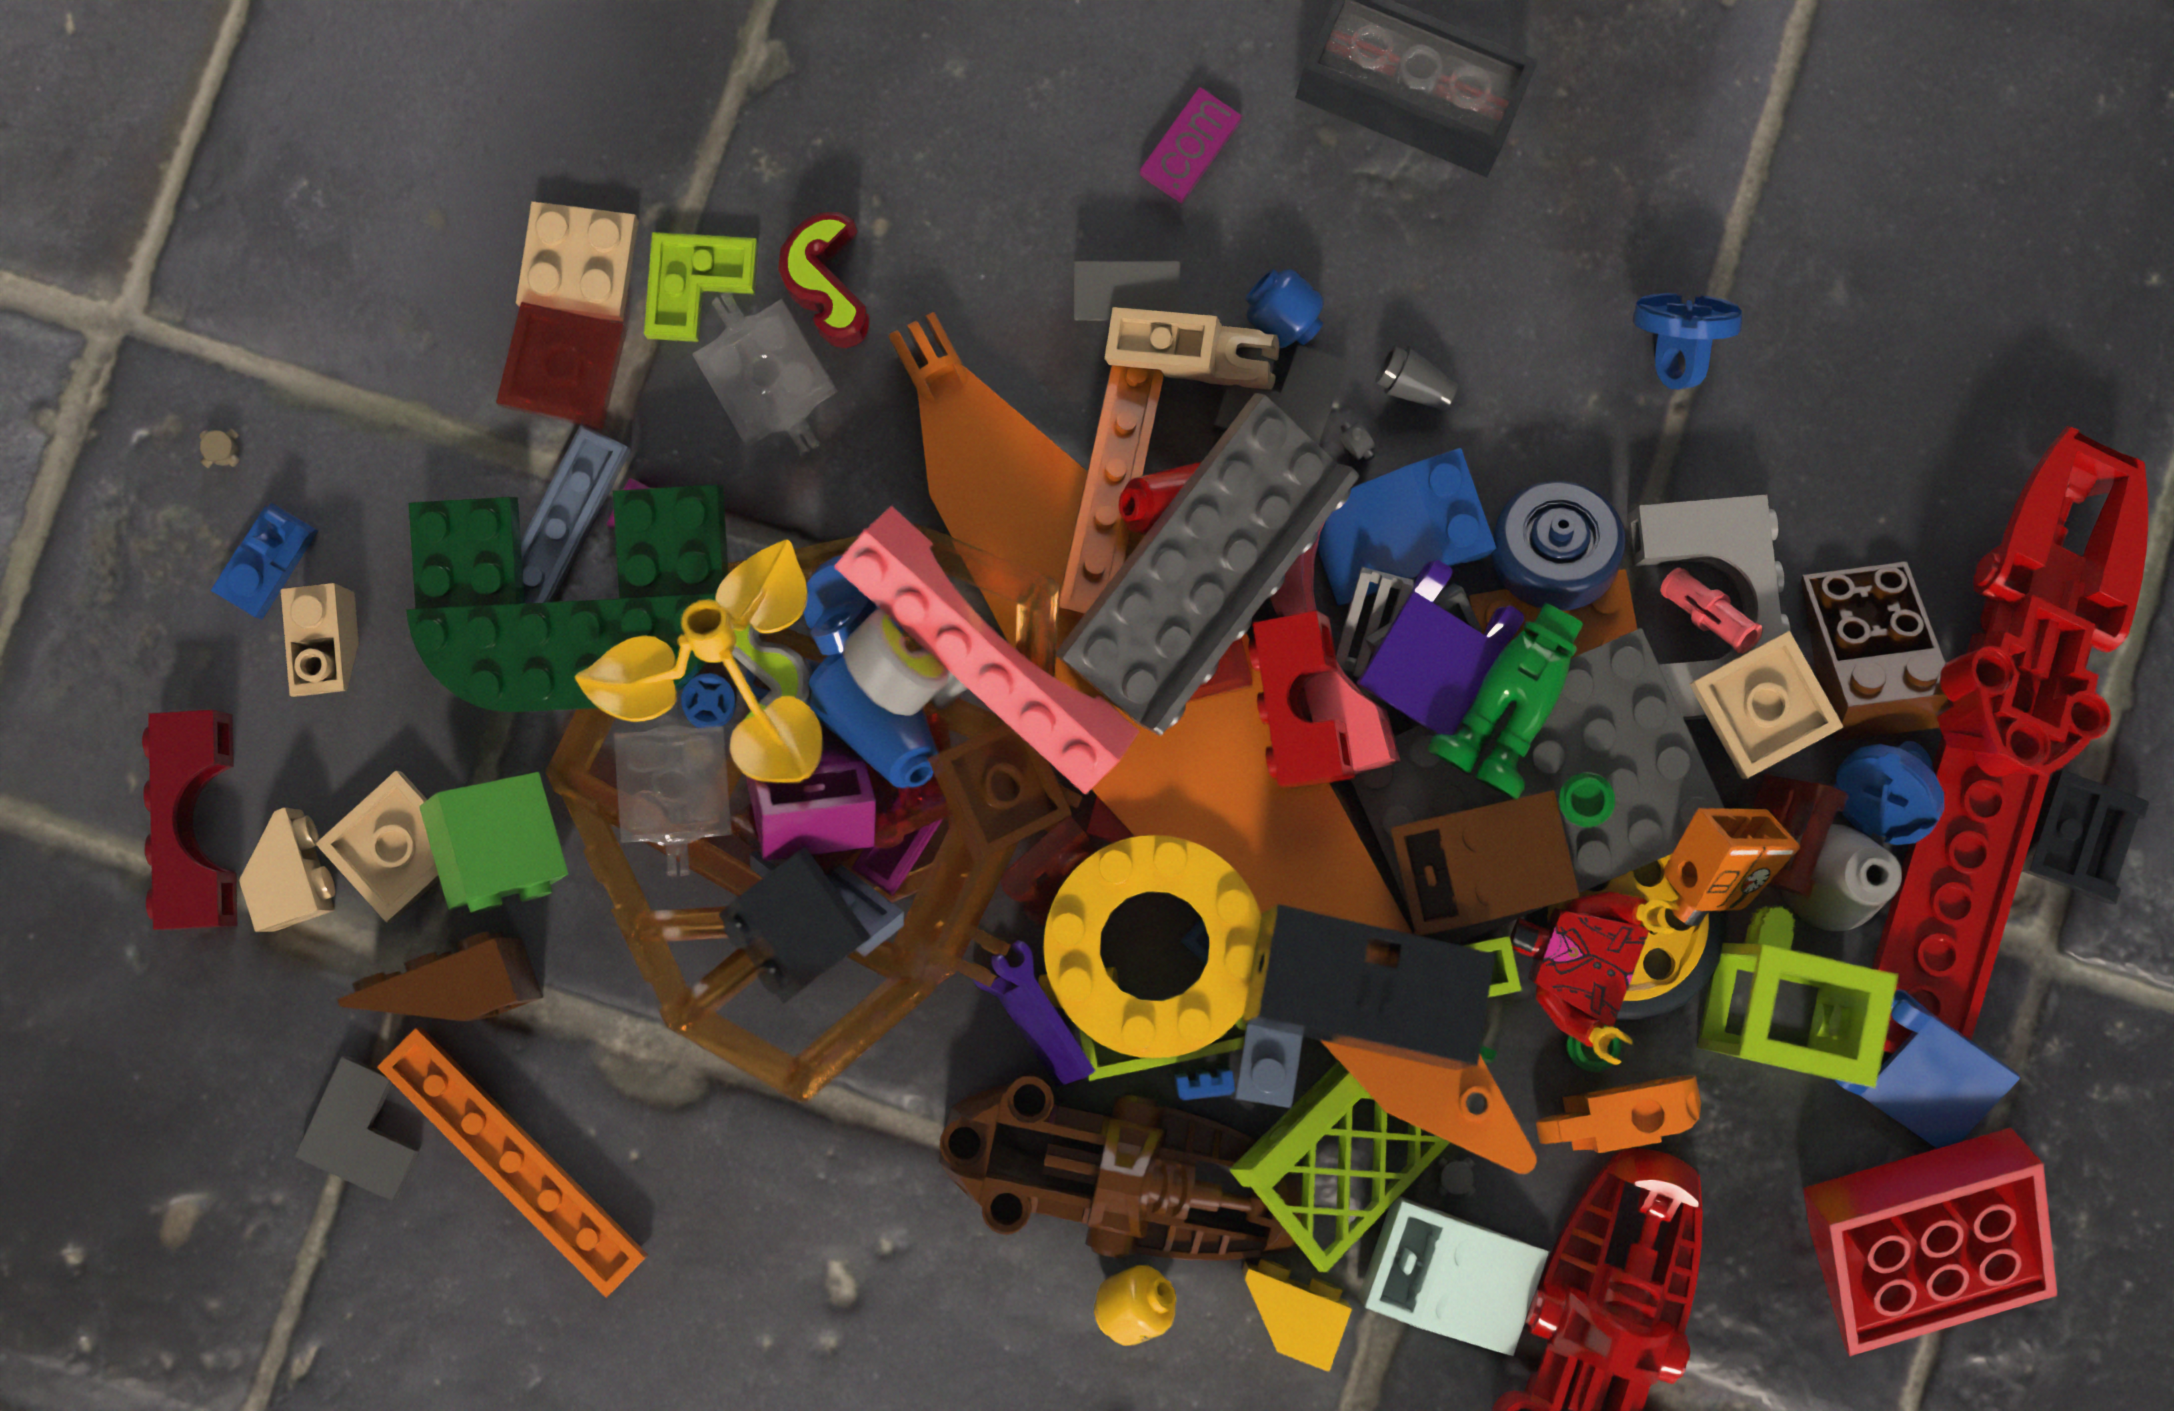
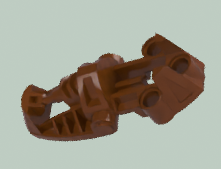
[939,1073,1302,1261]

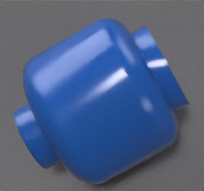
[1245,269,1324,348]

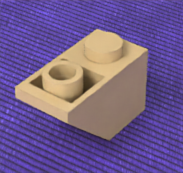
[281,583,359,697]
[239,808,335,932]

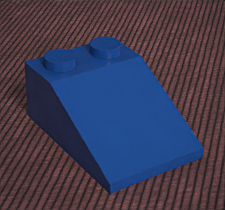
[1317,448,1496,608]

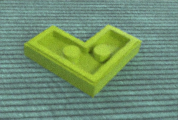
[644,232,759,342]

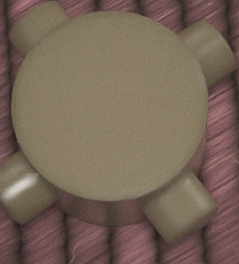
[199,428,240,468]

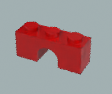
[1248,610,1355,789]

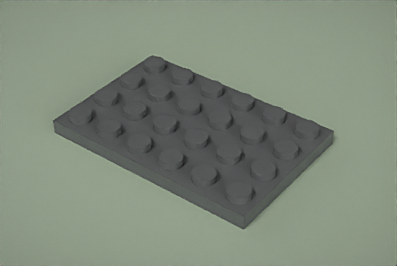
[1351,628,1725,945]

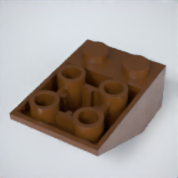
[1801,561,1952,741]
[1391,790,1580,936]
[337,932,543,1021]

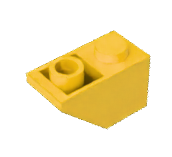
[1241,1258,1352,1372]

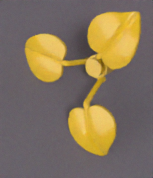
[575,539,823,782]

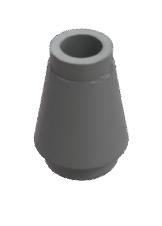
[1375,345,1458,411]

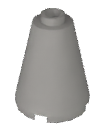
[1778,824,1901,931]

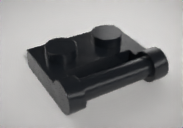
[2022,770,2149,905]

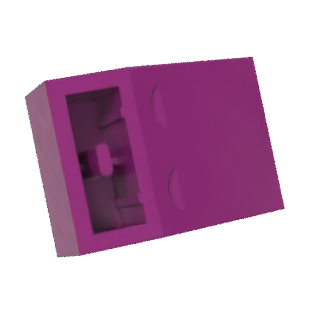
[745,727,875,861]

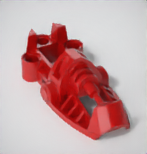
[1937,426,2148,777]
[1492,1148,1703,1411]

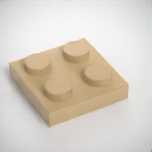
[516,201,639,321]
[1689,631,1843,779]
[315,771,440,923]

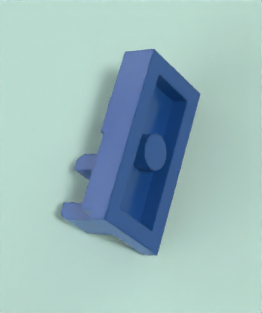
[210,503,319,620]

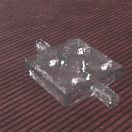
[692,292,838,455]
[614,698,731,877]

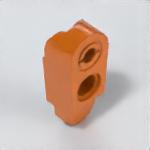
[1535,1075,1701,1153]

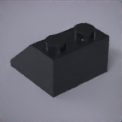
[718,847,872,1004]

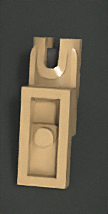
[1104,307,1279,389]

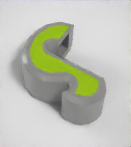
[844,609,968,715]
[732,624,813,720]

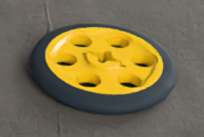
[1525,854,1727,1022]

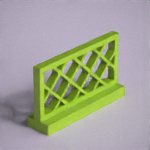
[1229,1061,1451,1272]

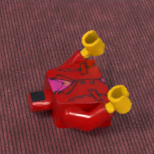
[1510,891,1679,1065]

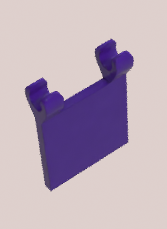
[1357,560,1524,735]
[971,941,1095,1087]

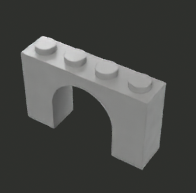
[1627,495,1790,720]

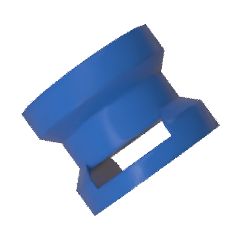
[681,673,736,730]

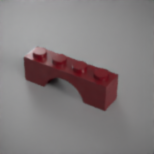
[142,710,238,930]

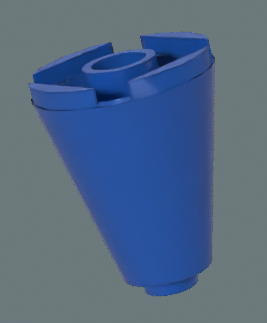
[806,651,939,788]

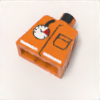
[1664,808,1801,926]

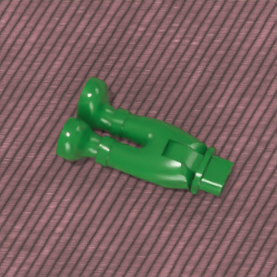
[1427,603,1584,799]

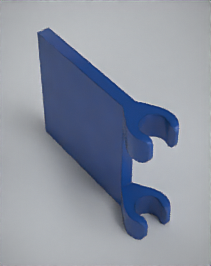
[1835,989,2020,1149]

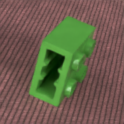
[419,772,569,914]

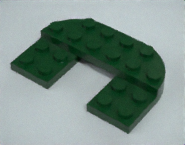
[406,485,729,712]

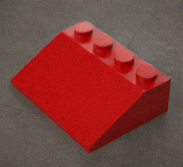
[1803,1127,2057,1356]

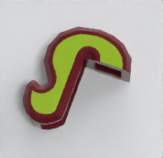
[778,212,870,348]

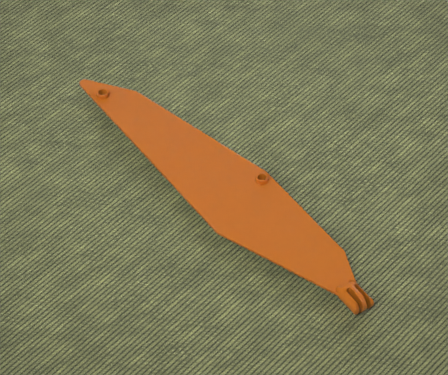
[888,312,1536,1174]

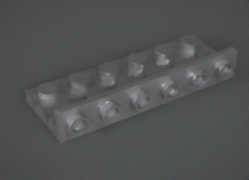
[1054,393,1359,735]

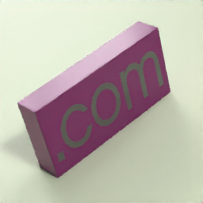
[1140,87,1242,204]

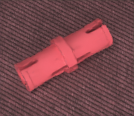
[1660,568,1763,654]

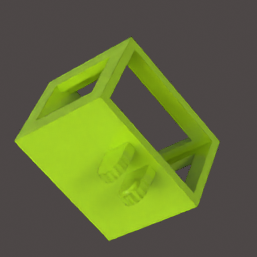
[1697,906,1898,1088]

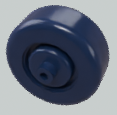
[1491,480,1625,611]

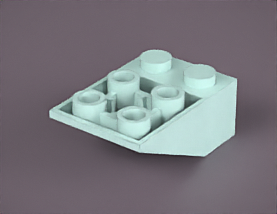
[1358,1196,1549,1356]

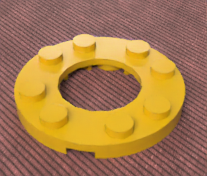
[1044,835,1261,1058]

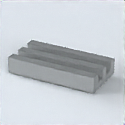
[1335,566,1414,677]

